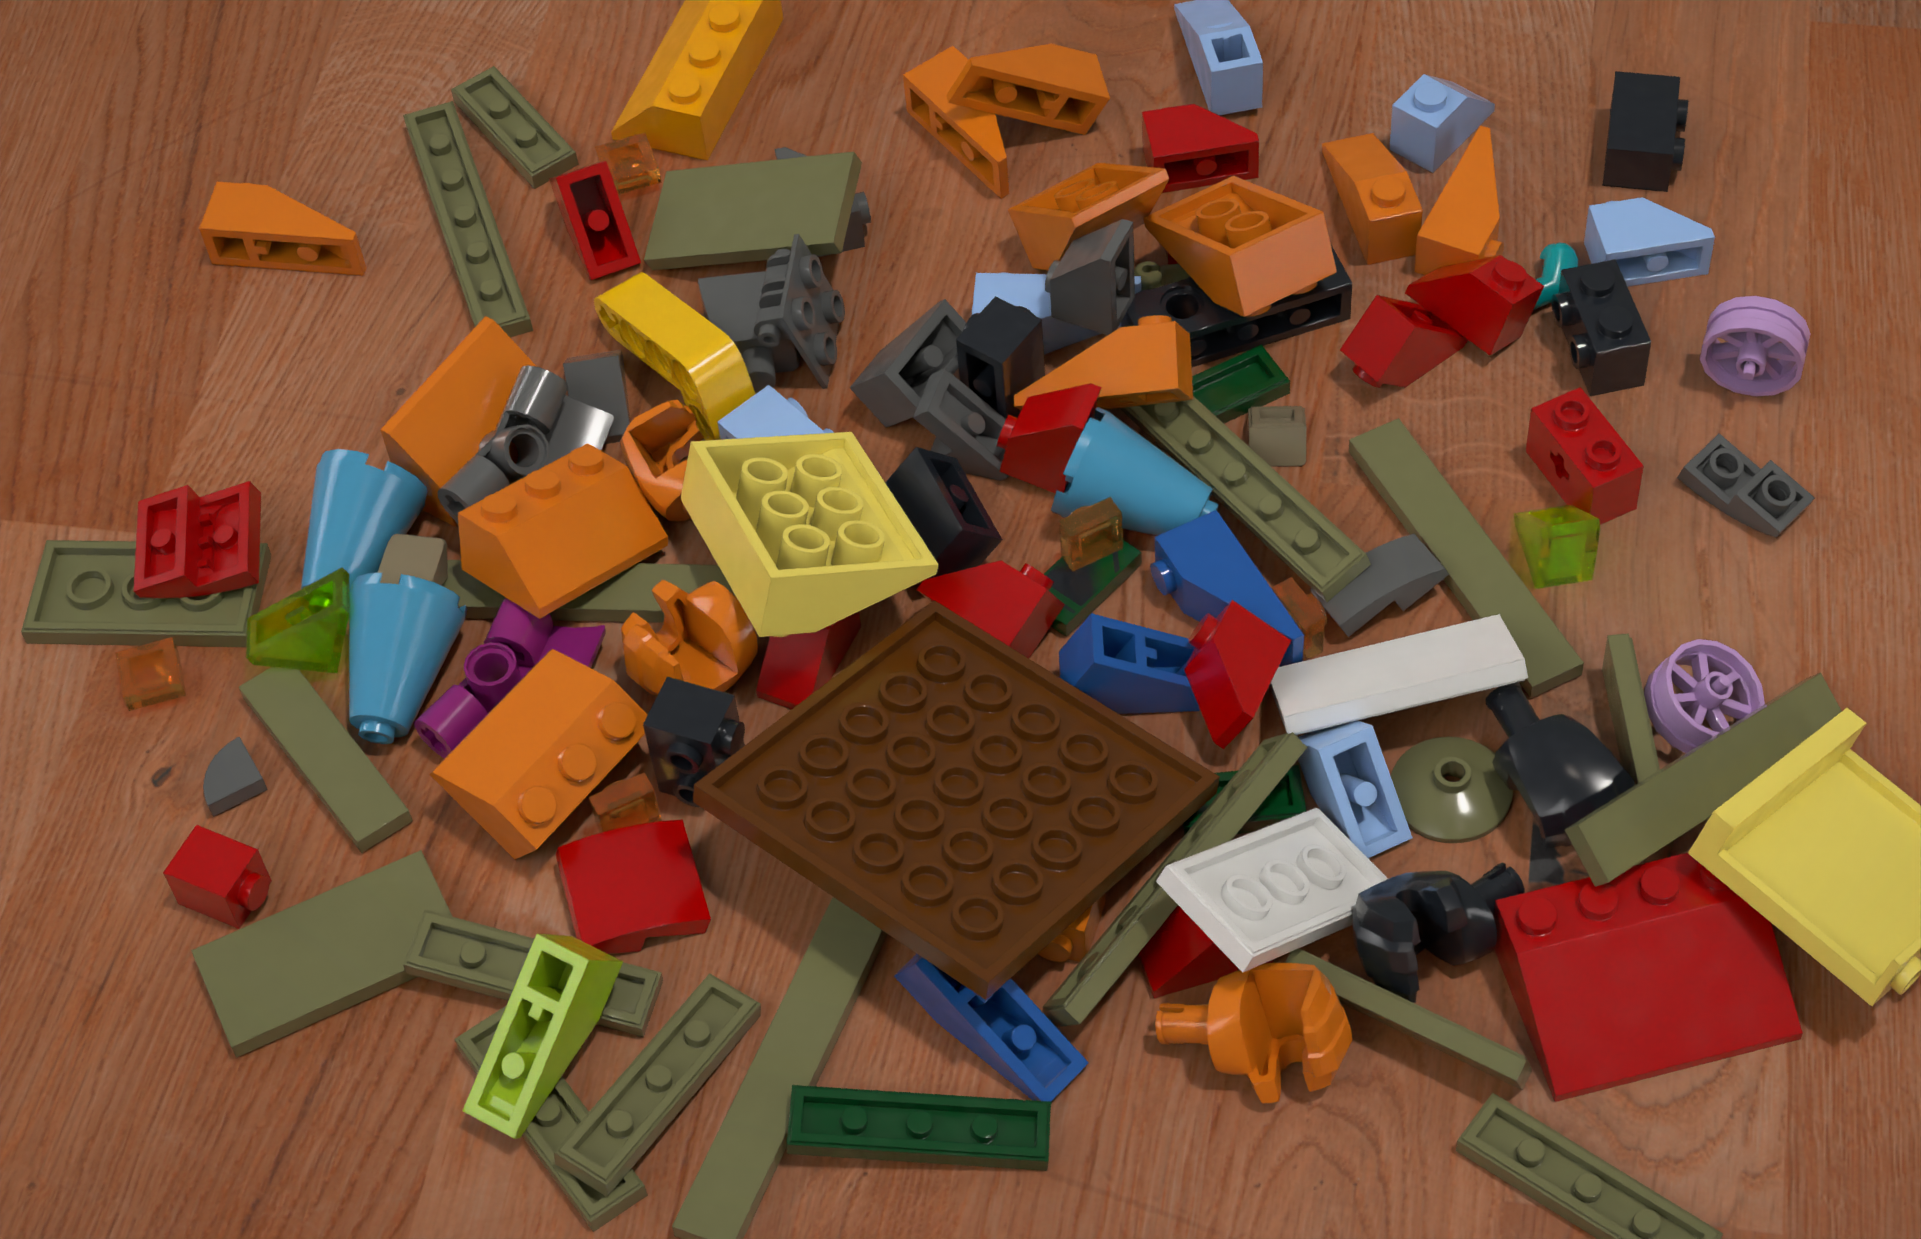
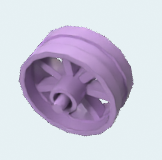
[1700,296,1811,396]
[1644,639,1765,753]

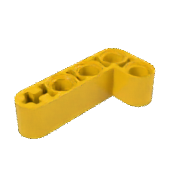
[594,272,755,441]

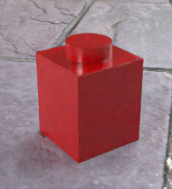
[163,825,272,929]

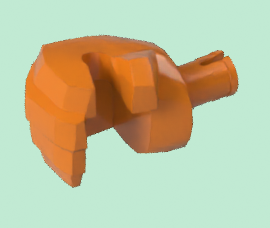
[620,399,704,522]
[621,580,758,696]
[1155,962,1353,1104]

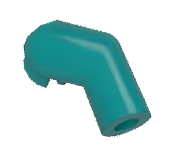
[1533,242,1578,311]

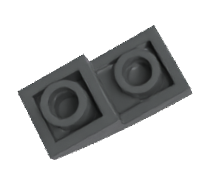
[1677,433,1815,538]
[1310,534,1449,637]

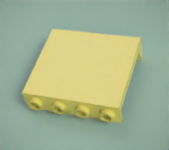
[1688,708,1921,1006]

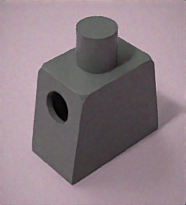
[698,271,801,393]

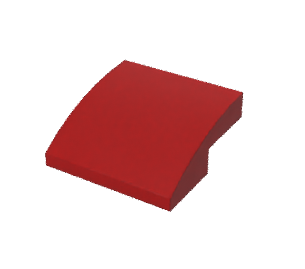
[133,481,261,598]
[555,819,711,954]

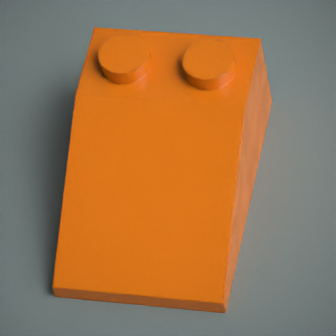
[1008,162,1169,271]
[1143,176,1337,317]

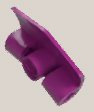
[414,598,606,758]

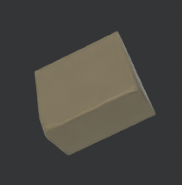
[1248,406,1307,466]
[378,534,448,585]

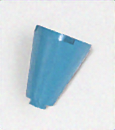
[1051,407,1219,536]
[301,449,428,616]
[349,573,467,744]

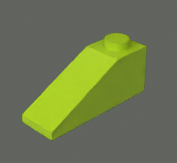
[462,934,623,1139]

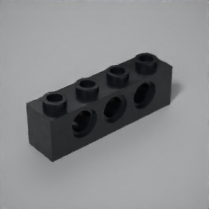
[1121,243,1352,367]

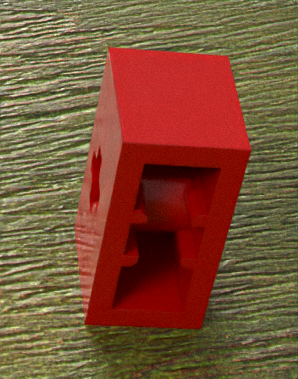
[1526,387,1644,531]

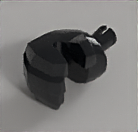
[1485,682,1636,849]
[1352,863,1525,1003]

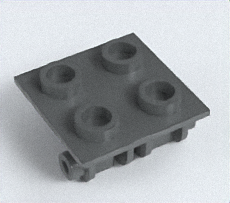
[754,234,845,389]

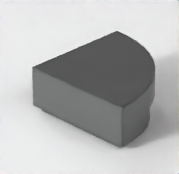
[203,737,268,817]

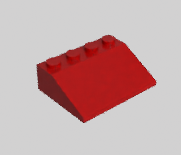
[1493,852,1803,1102]

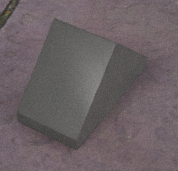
[563,350,631,444]

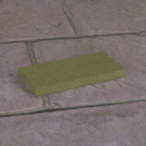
[644,152,862,270]
[21,540,272,647]
[191,850,453,1058]

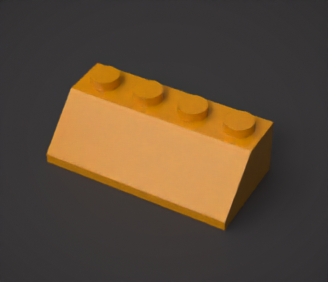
[611,0,784,161]

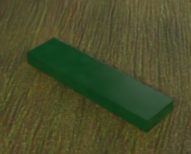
[787,1085,1051,1171]

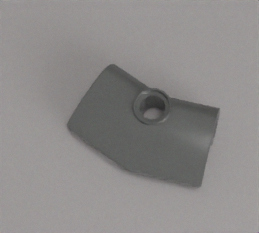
[438,365,614,524]

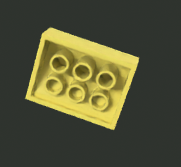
[681,432,939,637]

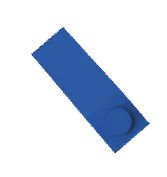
[1150,510,1304,667]
[1059,613,1201,714]
[894,954,1089,1102]

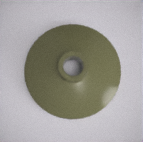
[1391,737,1513,843]

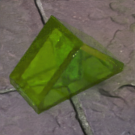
[1513,504,1601,589]
[246,567,350,673]

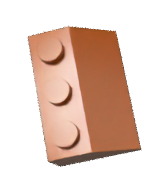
[380,316,537,527]
[458,443,668,619]
[429,649,648,860]

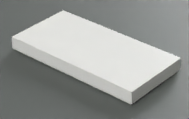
[1270,614,1528,735]
[1156,808,1388,973]

